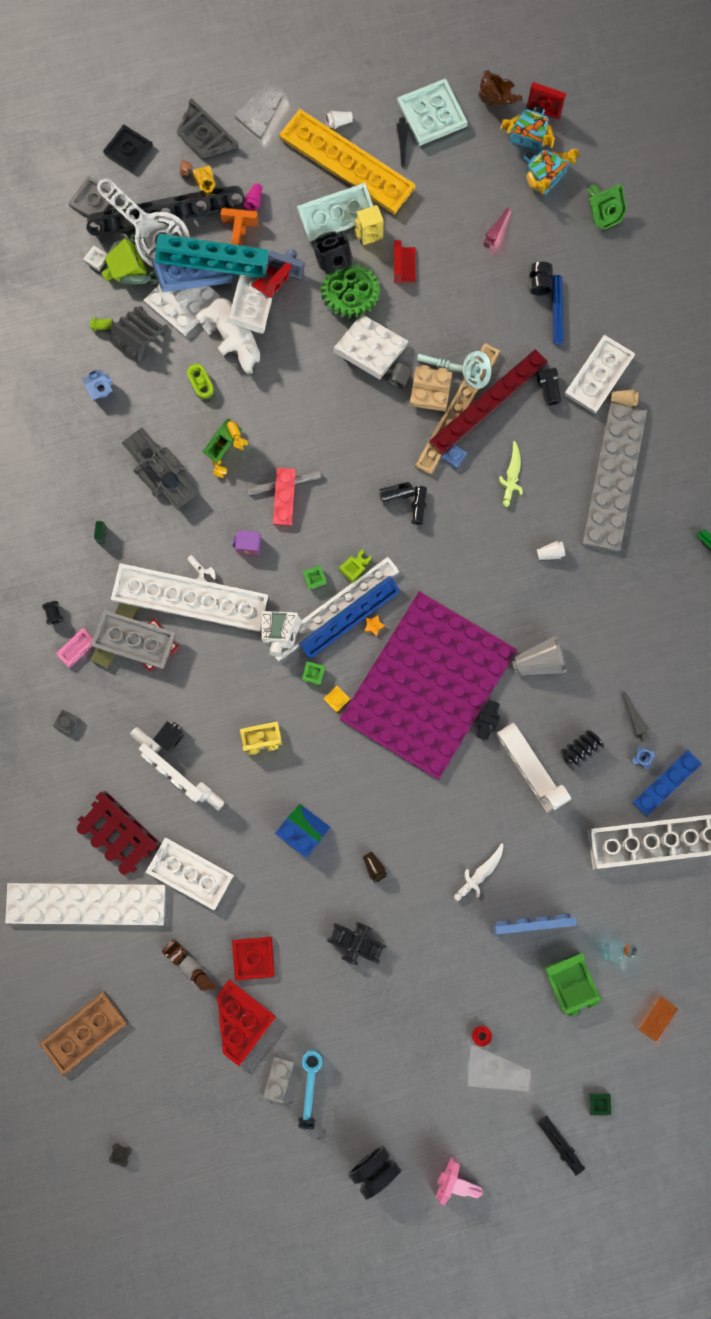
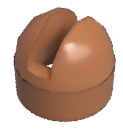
[179,160,193,176]

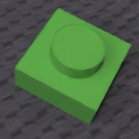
[303,565,327,590]
[302,661,325,686]

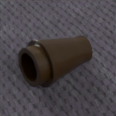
[363,852,388,883]

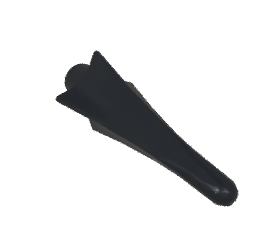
[396,117,409,167]

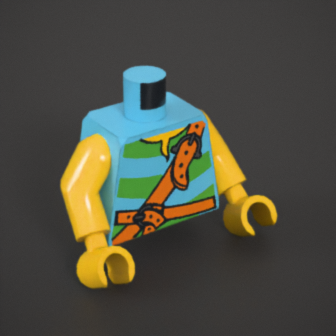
[500,106,555,153]
[523,149,580,196]

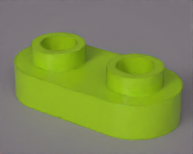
[187,364,214,399]

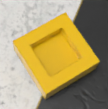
[323,686,350,713]

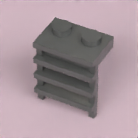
[109,305,168,363]

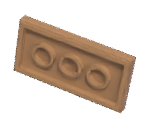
[39,991,128,1076]

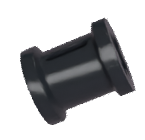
[42,601,63,625]

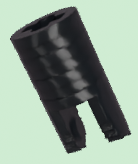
[379,482,416,505]

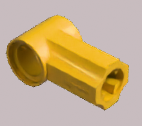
[192,165,215,193]

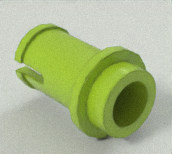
[90,317,113,332]

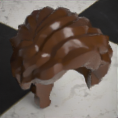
[478,70,523,107]

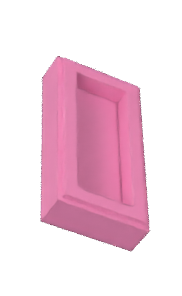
[56,628,93,668]

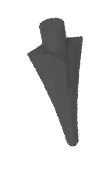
[622,692,650,742]

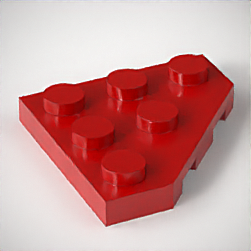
[217,979,277,1066]

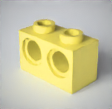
[354,205,384,245]

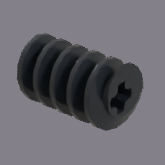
[560,730,605,771]

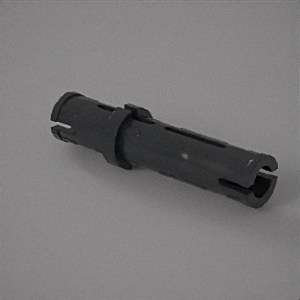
[537,1115,585,1176]

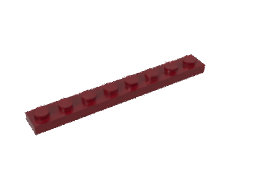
[429,349,548,456]

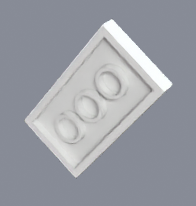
[227,275,273,334]
[564,335,635,414]
[146,837,234,910]

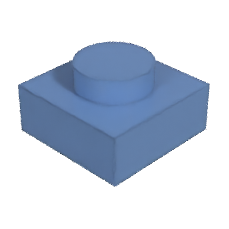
[441,445,467,469]

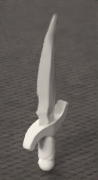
[454,843,504,901]

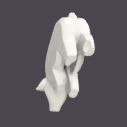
[196,298,260,374]

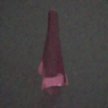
[483,207,510,248]

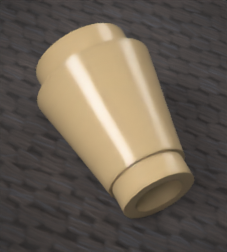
[611,389,639,408]

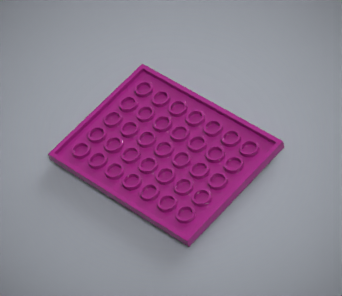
[339,591,517,780]

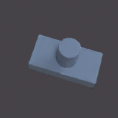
[268,249,305,279]

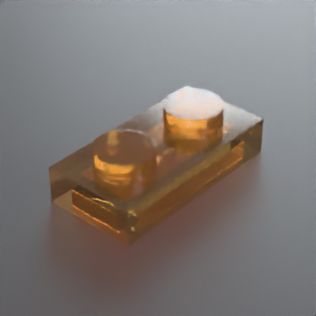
[638,996,678,1042]

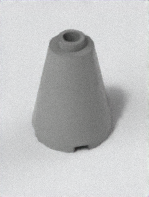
[512,635,568,675]

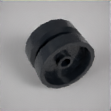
[348,1145,401,1200]

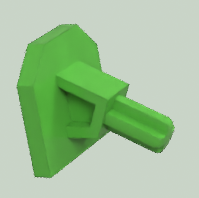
[587,183,627,229]

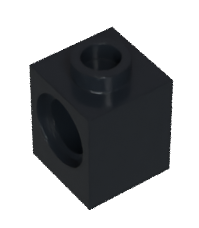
[153,721,185,753]

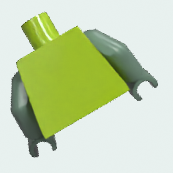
[102,234,159,286]

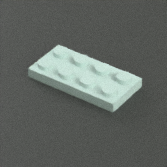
[297,183,373,242]

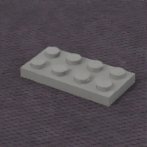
[90,610,177,670]

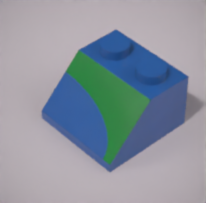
[275,804,331,858]

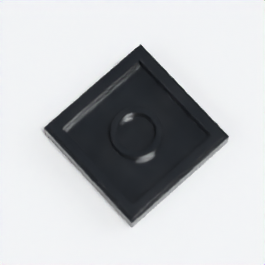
[103,124,153,172]

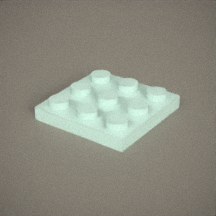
[397,78,468,146]

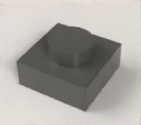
[53,709,80,736]

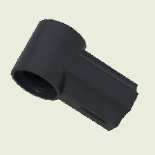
[537,368,562,407]

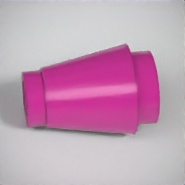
[243,183,263,211]

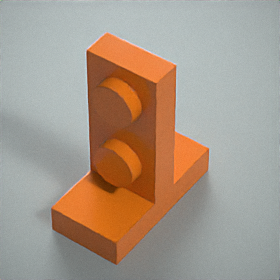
[221,208,259,246]

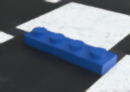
[632,750,702,817]

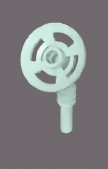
[417,351,491,389]

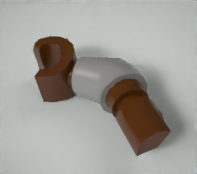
[162,939,217,991]

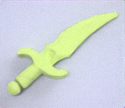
[498,441,523,507]

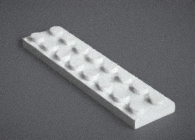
[111,563,269,632]
[5,883,166,925]

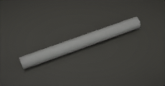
[247,471,321,496]

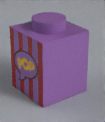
[233,530,261,556]

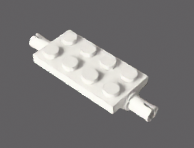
[130,727,226,811]

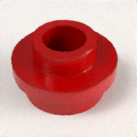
[472,1026,492,1047]

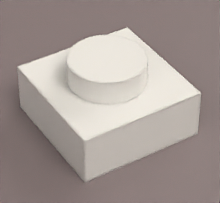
[83,245,107,271]

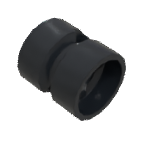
[529,261,553,296]

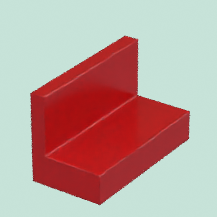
[394,240,416,282]
[252,262,292,298]

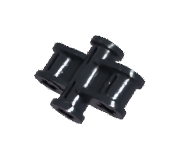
[327,921,387,966]

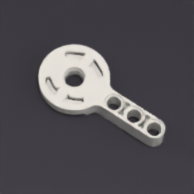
[97,179,190,267]

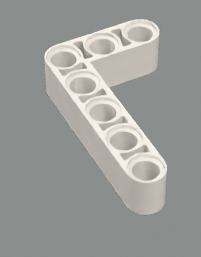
[496,723,571,813]

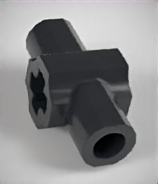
[476,700,500,741]

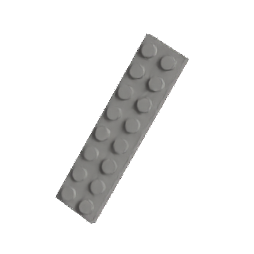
[582,403,647,553]

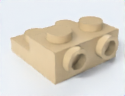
[410,365,452,412]

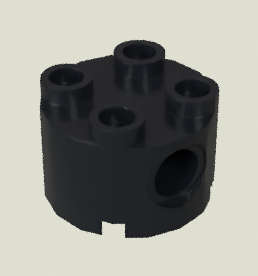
[312,231,353,274]

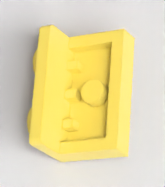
[240,722,282,755]

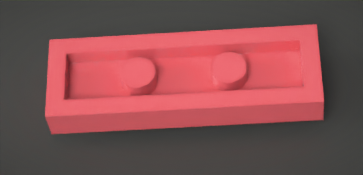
[273,468,296,526]

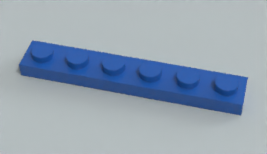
[298,576,400,659]

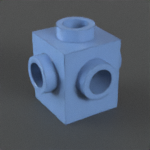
[82,369,113,400]

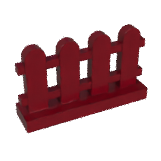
[77,791,161,875]

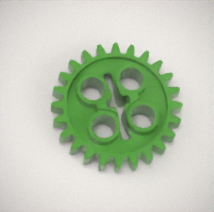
[321,263,380,318]

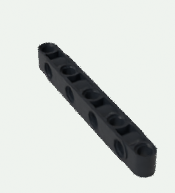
[86,186,245,236]

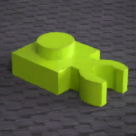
[338,549,372,583]

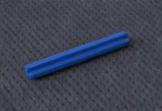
[552,275,564,345]

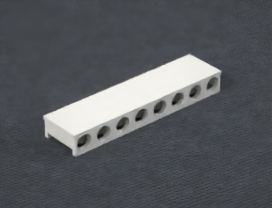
[587,815,711,869]

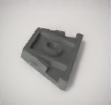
[177,98,239,158]

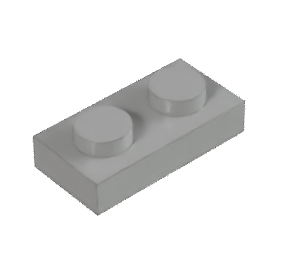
[263,1056,294,1103]

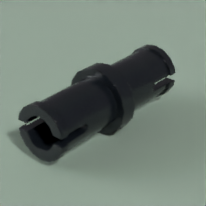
[411,486,427,525]

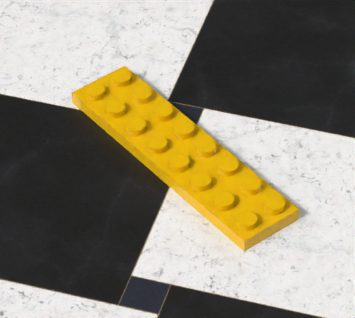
[279,109,415,215]

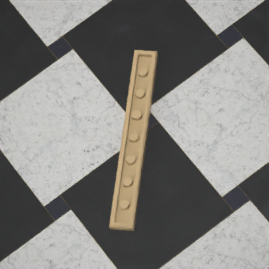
[415,343,501,476]

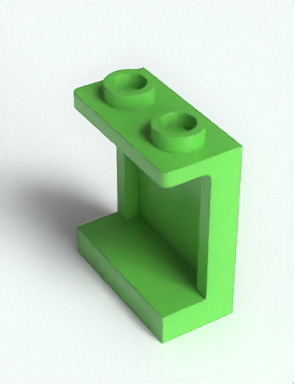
[543,952,602,1016]

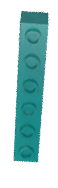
[155,234,268,278]

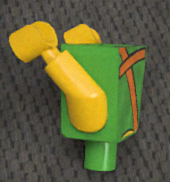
[202,418,248,478]

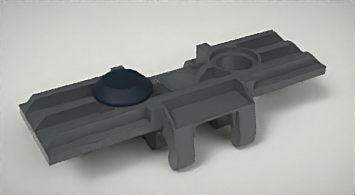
[122,427,197,510]

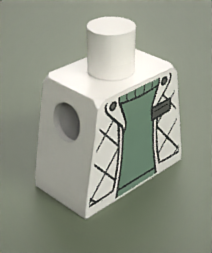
[262,611,301,657]

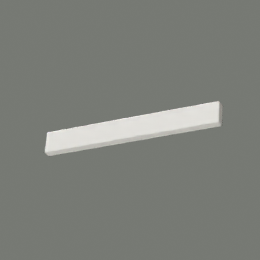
[267,557,399,662]

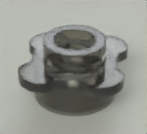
[109,1143,132,1167]

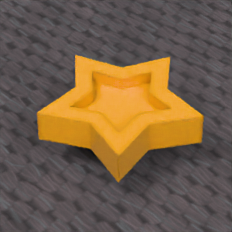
[364,615,385,637]

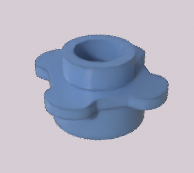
[632,746,655,769]

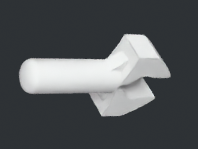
[187,555,216,582]

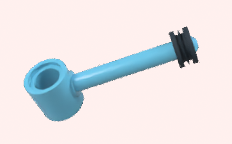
[298,1049,323,1130]

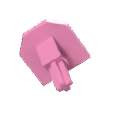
[436,1157,482,1205]

